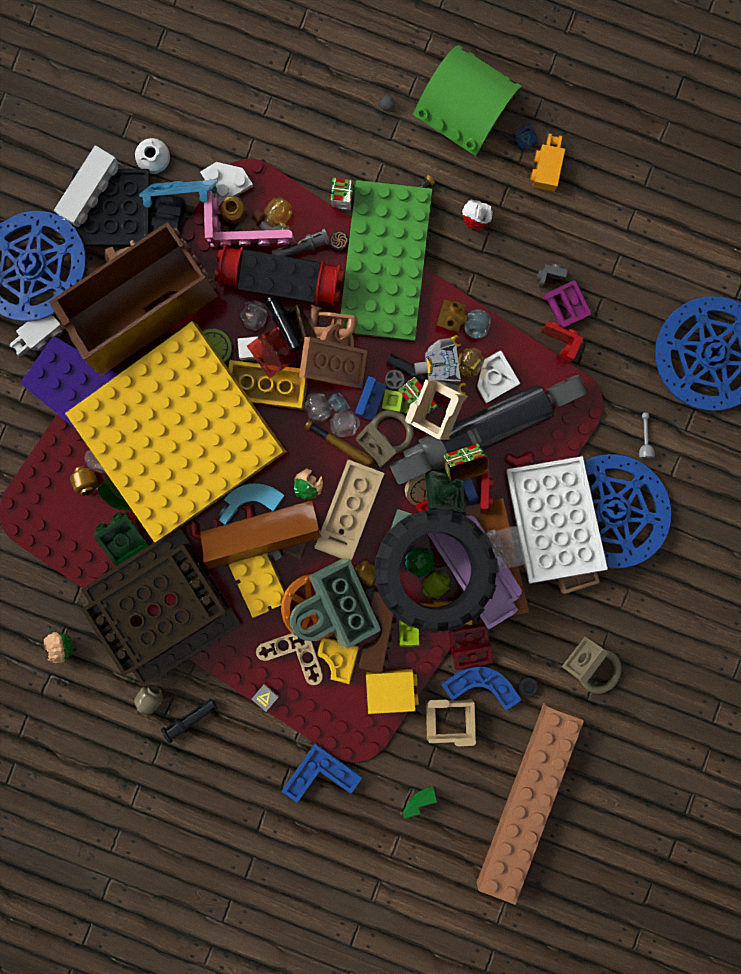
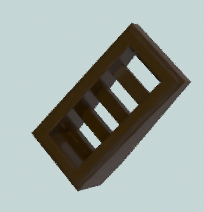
[288,304,317,348]

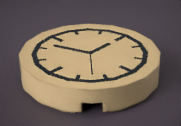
[405,471,443,505]

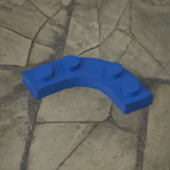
[441,666,521,710]

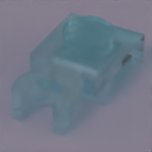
[328,392,350,413]

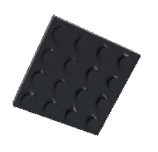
[72,169,150,246]

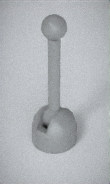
[639,412,655,459]

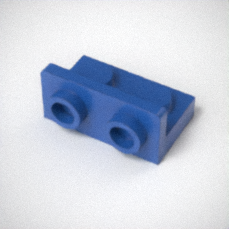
[355,376,386,421]

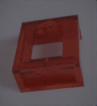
[247,327,300,379]

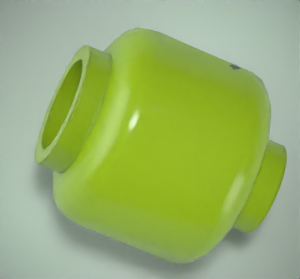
[423,571,452,600]

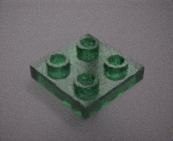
[425,471,466,515]

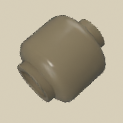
[134,685,163,714]

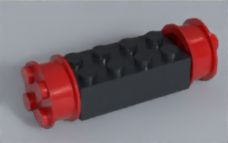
[215,244,344,307]

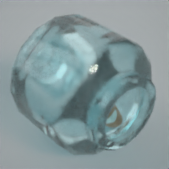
[464,309,491,338]

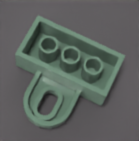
[290,559,381,648]

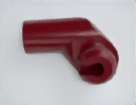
[505,452,534,468]

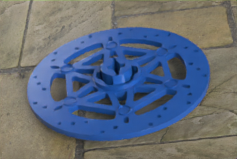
[0,211,87,321]
[655,296,741,411]
[584,454,671,568]

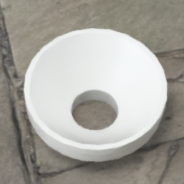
[135,138,170,174]

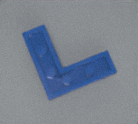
[281,743,362,803]

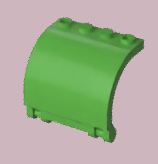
[413,45,522,156]

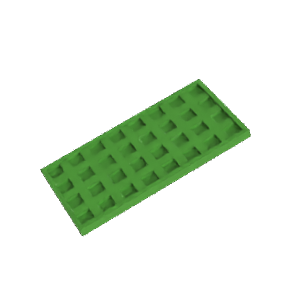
[341,180,432,341]

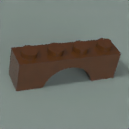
[359,590,396,673]

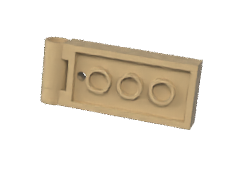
[315,460,384,561]

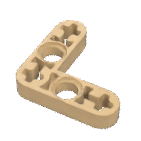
[256,633,323,685]

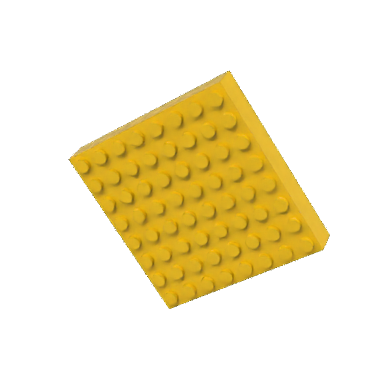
[65,322,286,542]

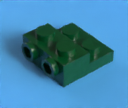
[94,511,149,567]

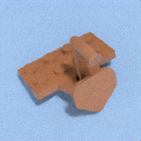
[299,304,367,389]

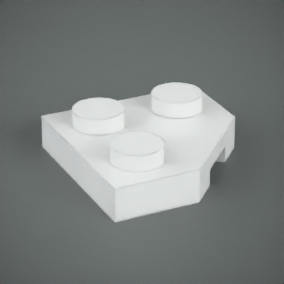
[200,162,253,204]
[477,350,520,403]

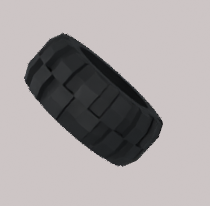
[374,509,499,633]

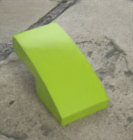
[382,389,411,413]
[399,620,419,647]

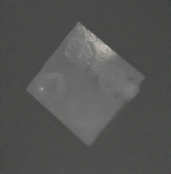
[486,525,530,571]

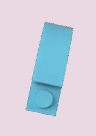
[219,484,286,525]

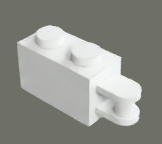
[10,314,65,356]

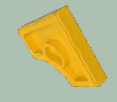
[317,638,359,684]

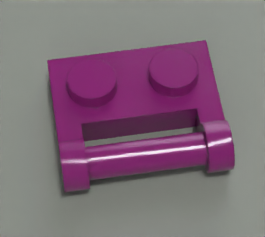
[543,280,591,328]

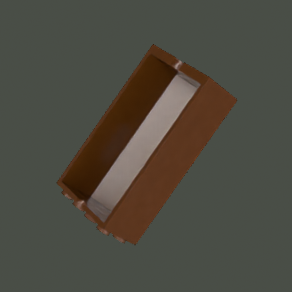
[49,222,218,376]

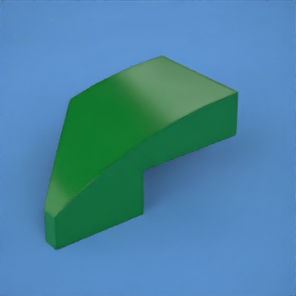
[403,786,437,819]

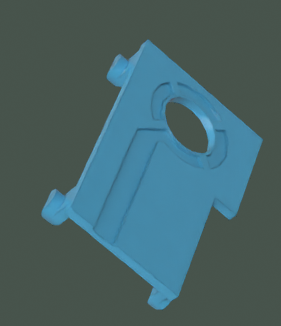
[139,179,218,208]

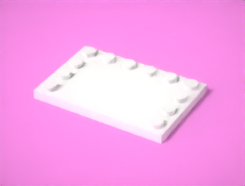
[506,456,607,584]

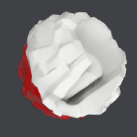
[462,200,493,231]

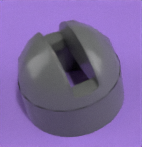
[378,94,395,111]

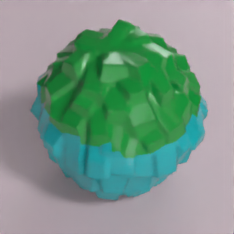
[405,547,435,578]

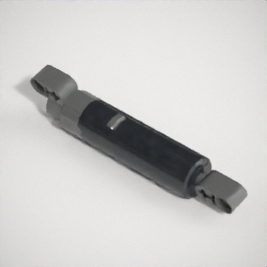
[390,375,587,484]

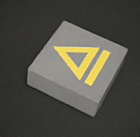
[252,684,279,712]

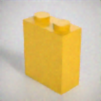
[366,669,419,714]

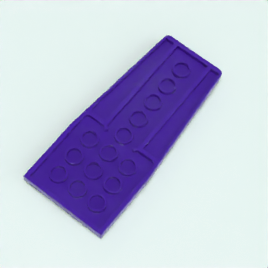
[21,337,119,429]

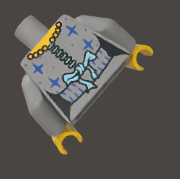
[415,335,466,394]

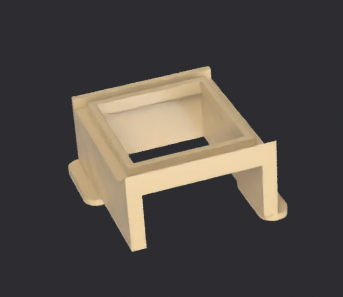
[405,379,468,440]
[426,699,476,746]

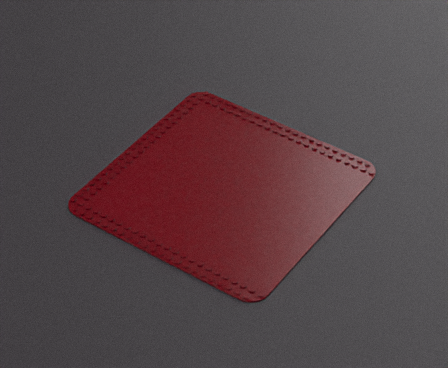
[0,159,603,762]

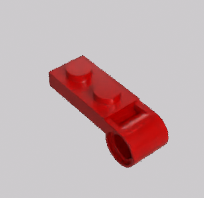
[479,457,493,514]

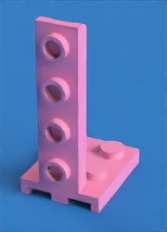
[204,191,294,247]

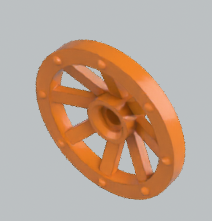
[281,574,334,641]

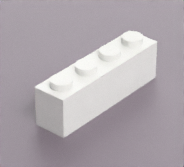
[54,145,119,228]

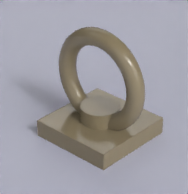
[355,410,414,468]
[562,637,622,694]

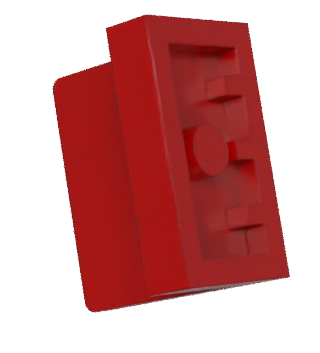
[541,321,583,364]

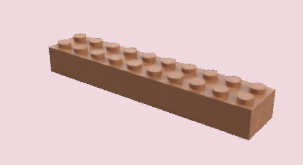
[477,703,584,905]

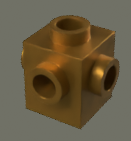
[437,299,468,332]

